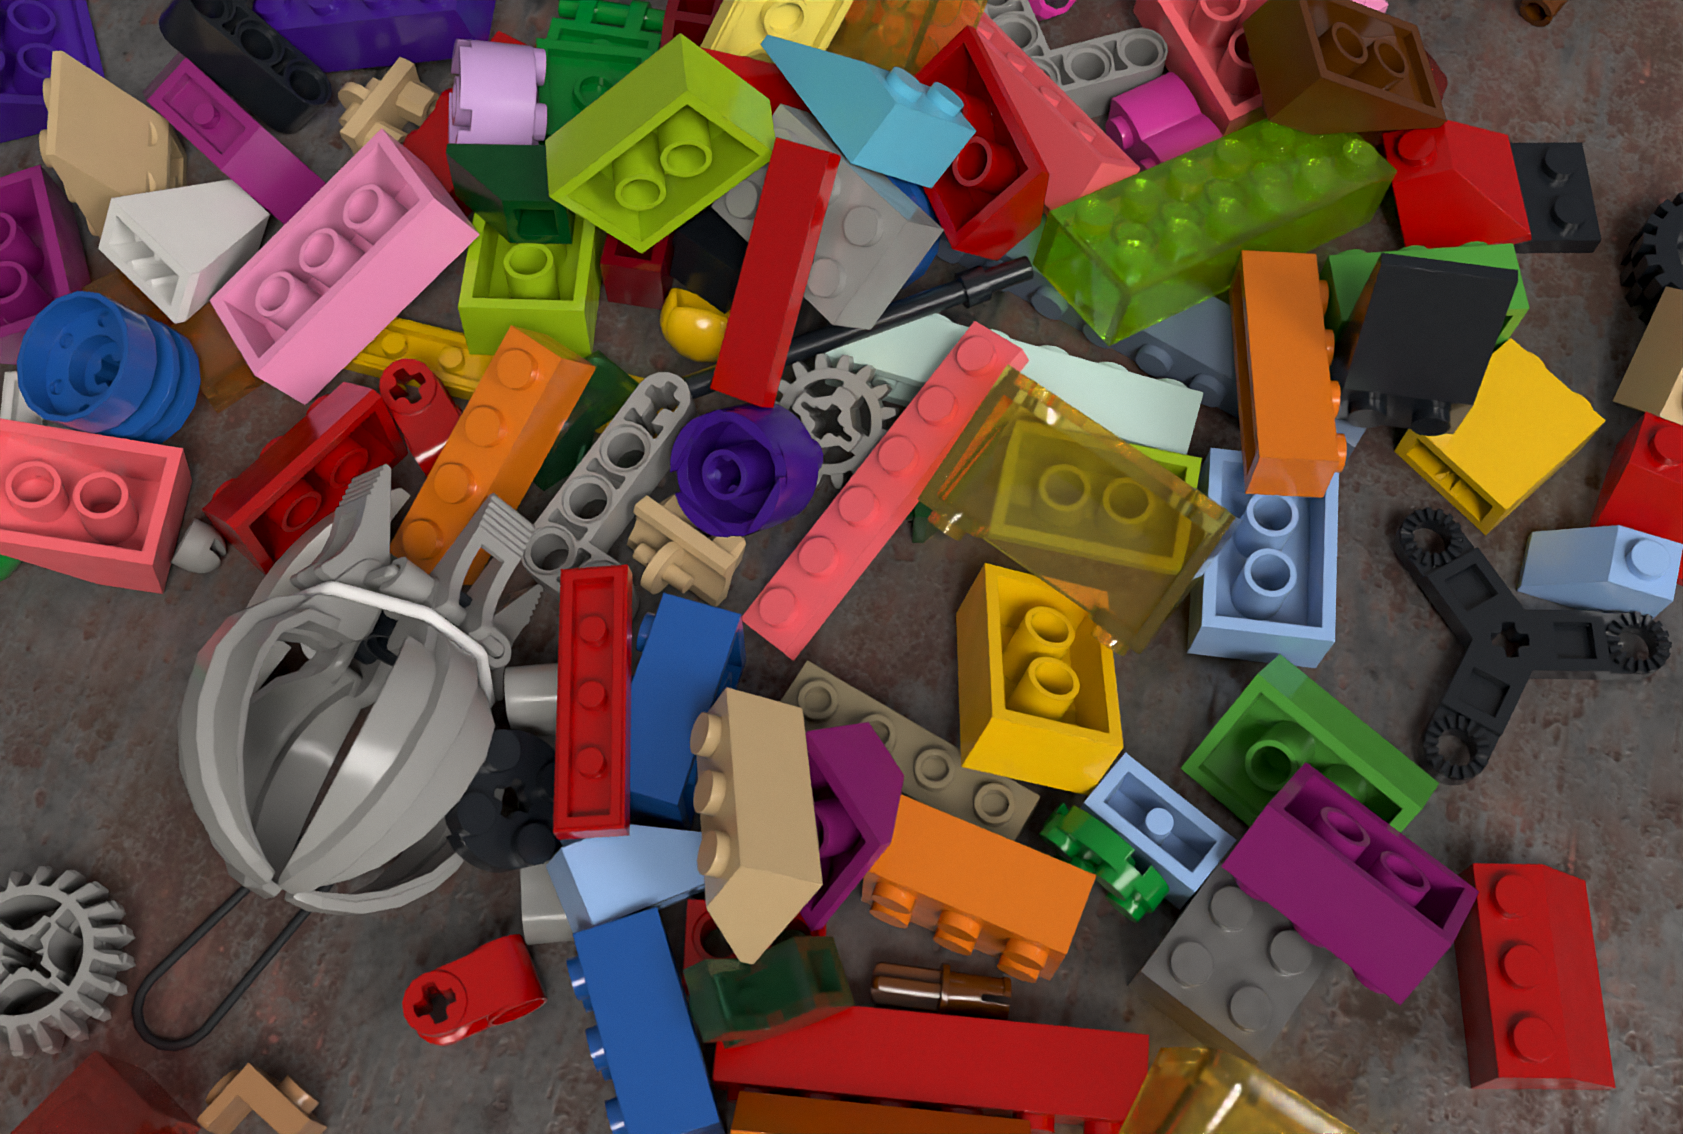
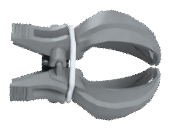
[177,464,543,916]

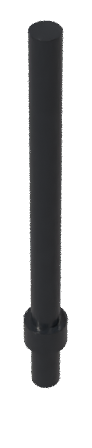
[681,256,1034,399]

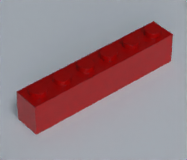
[712,993,1149,1134]

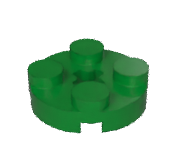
[1039,802,1170,923]

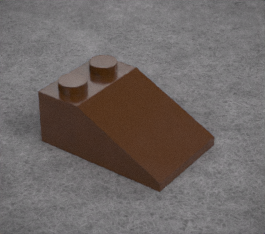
[1242,0,1447,135]

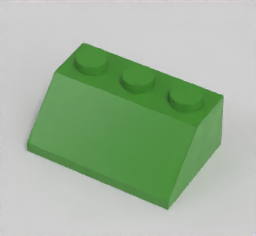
[1181,654,1439,833]

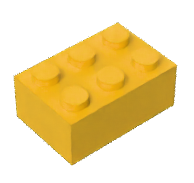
[956,563,1124,796]

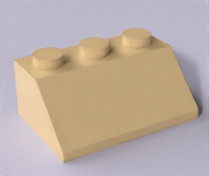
[690,687,823,964]

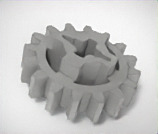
[774,354,900,489]

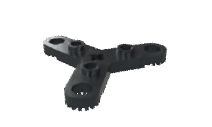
[1394,507,1672,786]

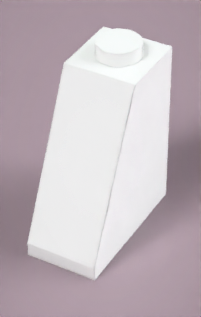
[98,179,270,324]

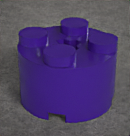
[670,403,823,538]

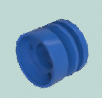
[17,291,201,444]

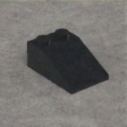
[1330,253,1518,436]

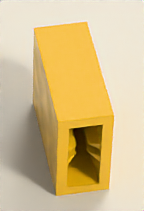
[1394,338,1606,535]

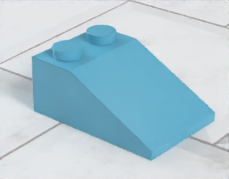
[760,35,976,188]

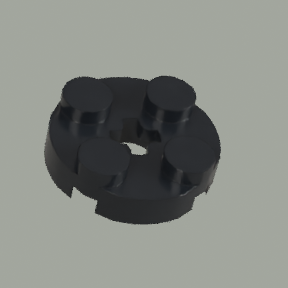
[445,729,562,873]

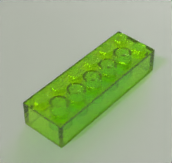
[1032,118,1397,346]

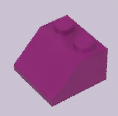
[799,722,905,931]

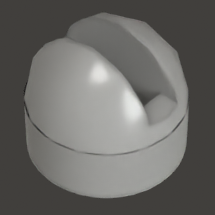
[170,518,226,574]

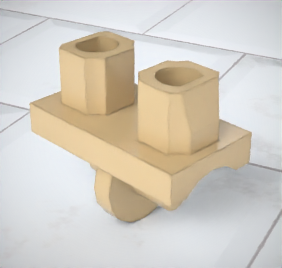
[338,57,439,155]
[627,493,746,607]

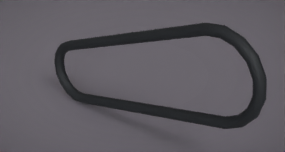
[131,836,335,1051]

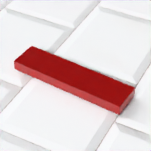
[710,137,841,408]
[553,564,633,840]

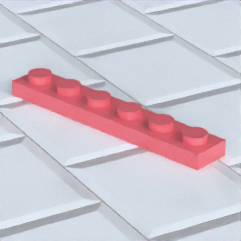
[742,321,1029,661]

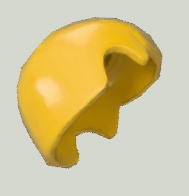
[660,288,730,362]

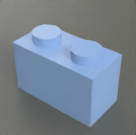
[1081,752,1236,910]

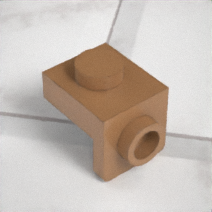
[197,1063,327,1134]

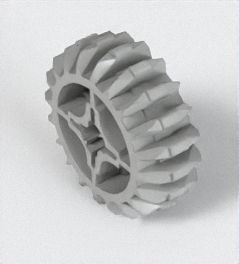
[0,866,136,1059]

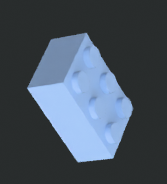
[1187,448,1339,668]

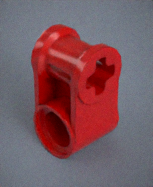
[379,358,463,477]
[402,934,548,1047]

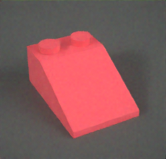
[0,418,192,594]

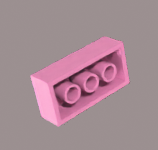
[209,128,480,405]

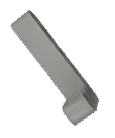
[973,0,1168,118]

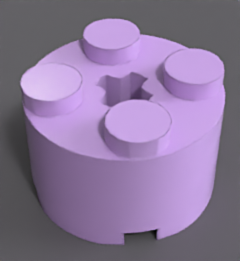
[448,38,547,145]

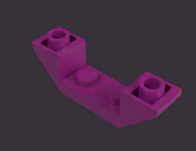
[142,52,326,225]

